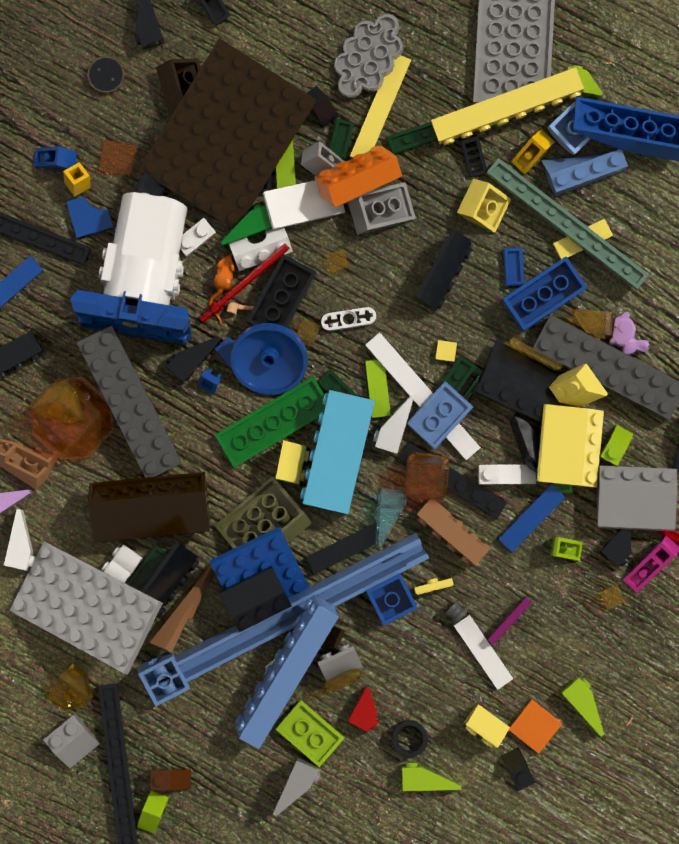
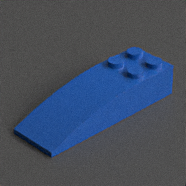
[573,96,679,162]

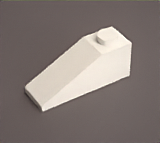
[373,395,414,453]
[478,464,536,485]
[4,509,35,571]

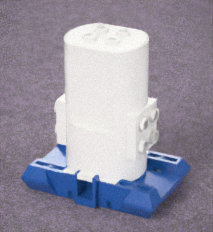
[70,192,193,345]

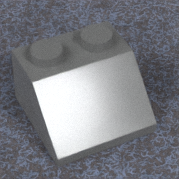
[43,714,100,768]

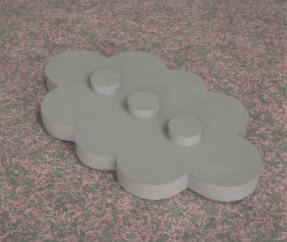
[334,14,403,98]

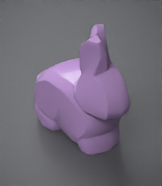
[609,312,649,355]

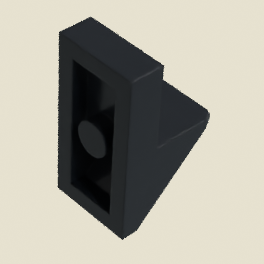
[501,747,535,791]

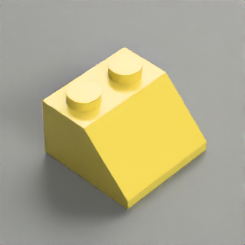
[457,179,511,233]
[549,363,608,407]
[276,440,310,485]

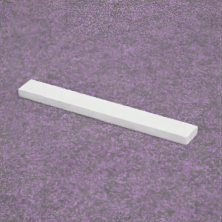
[365,332,481,460]

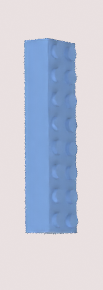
[235,595,339,749]

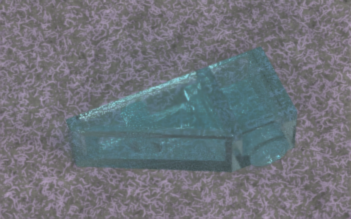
[375,488,407,548]

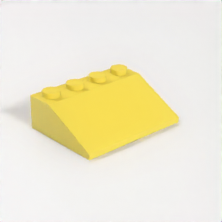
[537,404,604,488]

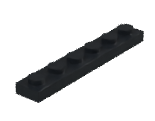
[399,442,507,519]

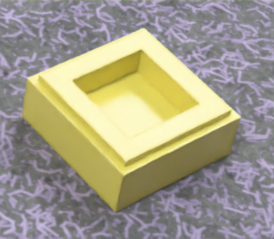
[435,340,457,362]

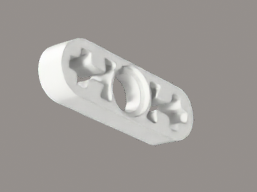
[321,307,376,331]

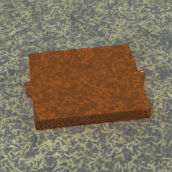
[99,140,137,177]

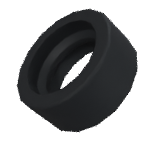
[391,720,428,758]

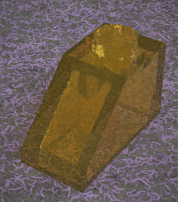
[571,309,614,339]

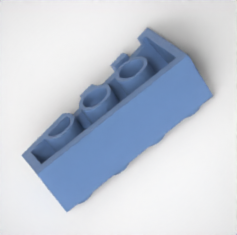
[541,149,628,196]

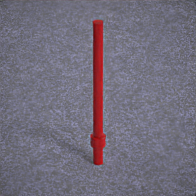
[199,243,290,322]

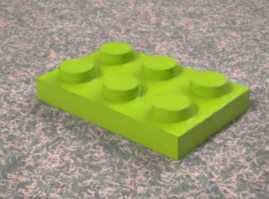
[276,700,345,768]

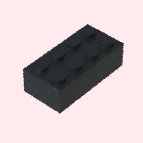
[247,254,317,328]

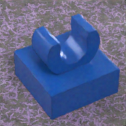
[197,368,221,395]

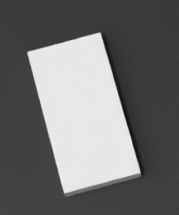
[262,180,345,230]

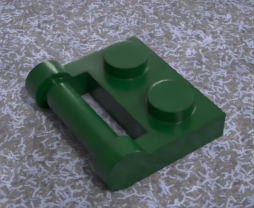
[439,355,482,403]

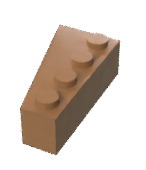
[416,497,491,566]

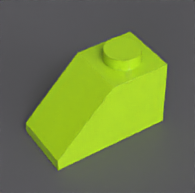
[567,65,602,100]
[600,425,633,466]

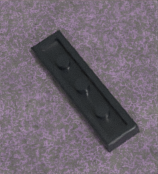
[306,523,383,574]

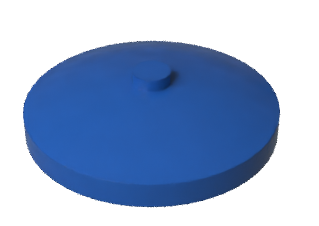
[230,323,308,395]

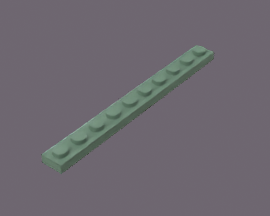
[486,158,649,291]

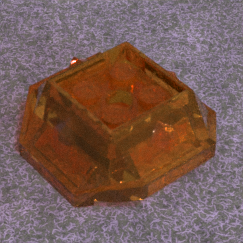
[31,377,115,460]

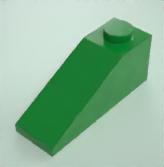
[221,204,272,248]

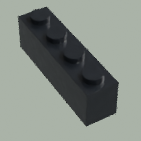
[0,331,45,380]

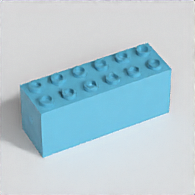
[300,390,375,514]

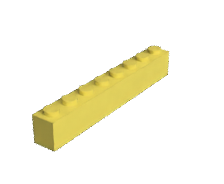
[431,67,584,146]

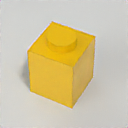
[63,162,91,197]

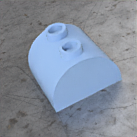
[548,101,590,154]

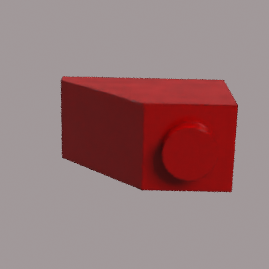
[348,686,379,732]

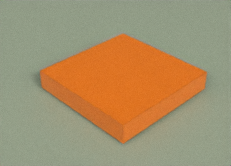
[509,699,563,754]

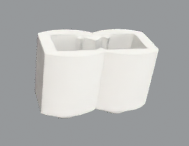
[101,544,143,583]

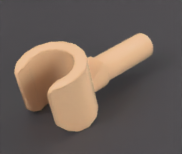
[226,302,254,315]

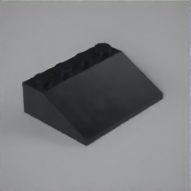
[472,340,565,424]
[141,542,199,618]

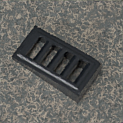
[459,135,487,178]

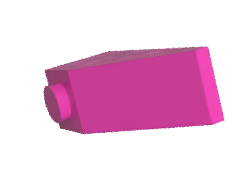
[623,535,679,593]

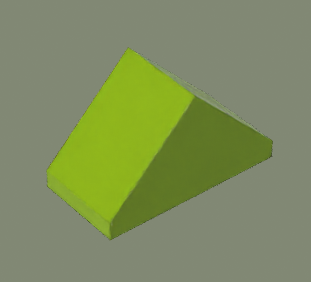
[550,537,583,561]
[137,790,169,834]

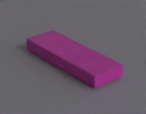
[487,597,532,645]

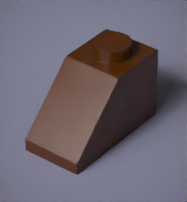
[150,768,191,790]

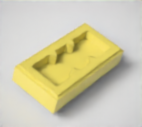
[414,578,454,595]

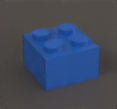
[366,573,418,626]

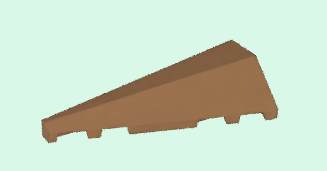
[0,439,58,490]
[144,565,214,653]

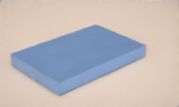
[406,381,473,450]

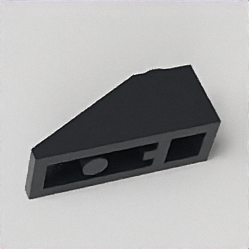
[134,0,165,50]
[166,336,222,384]
[509,412,541,474]

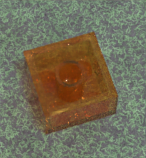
[405,452,450,501]

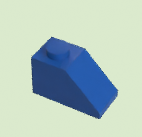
[33,146,77,171]

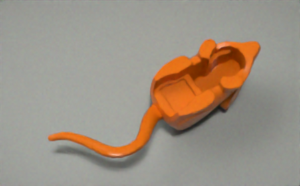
[209,254,236,325]

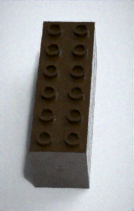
[87,472,210,543]

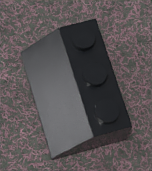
[220,566,292,632]

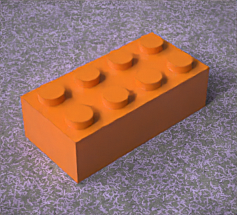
[314,146,402,207]

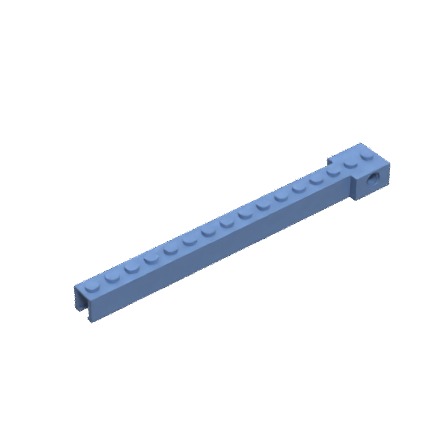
[137,533,429,706]

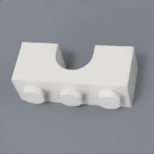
[229,227,293,271]

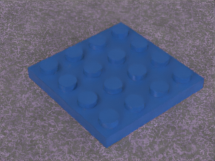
[209,527,309,598]

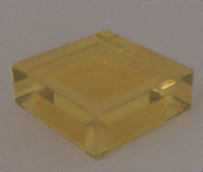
[325,249,349,274]
[297,319,321,344]
[599,584,625,610]

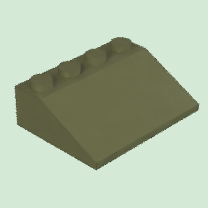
[214,476,312,549]

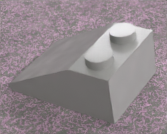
[348,182,416,235]
[273,758,320,816]

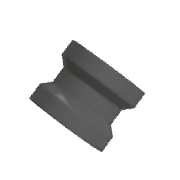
[444,600,468,624]

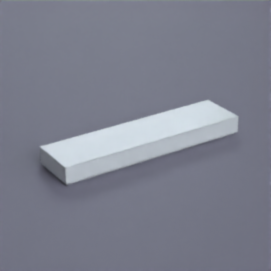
[454,615,513,690]

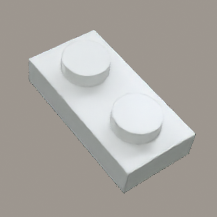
[180,218,216,257]

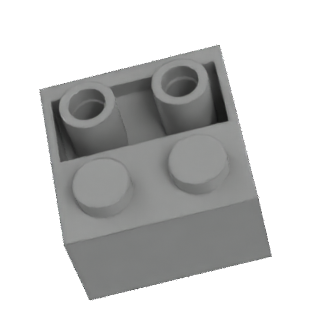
[318,643,363,681]

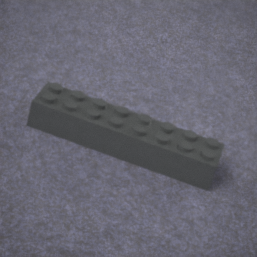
[531,315,679,421]
[77,324,181,477]

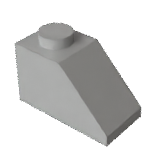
[301,141,344,175]

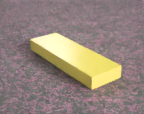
[553,219,613,260]

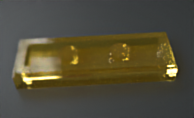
[507,337,563,371]

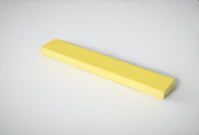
[350,55,411,158]

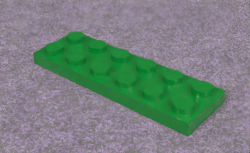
[215,376,326,468]

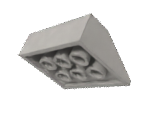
[597,466,677,531]

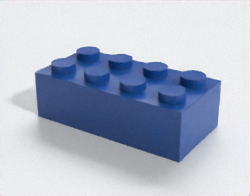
[501,257,588,333]

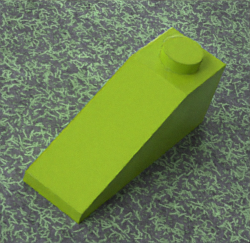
[560,677,604,737]
[402,762,461,791]

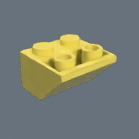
[464,703,510,748]

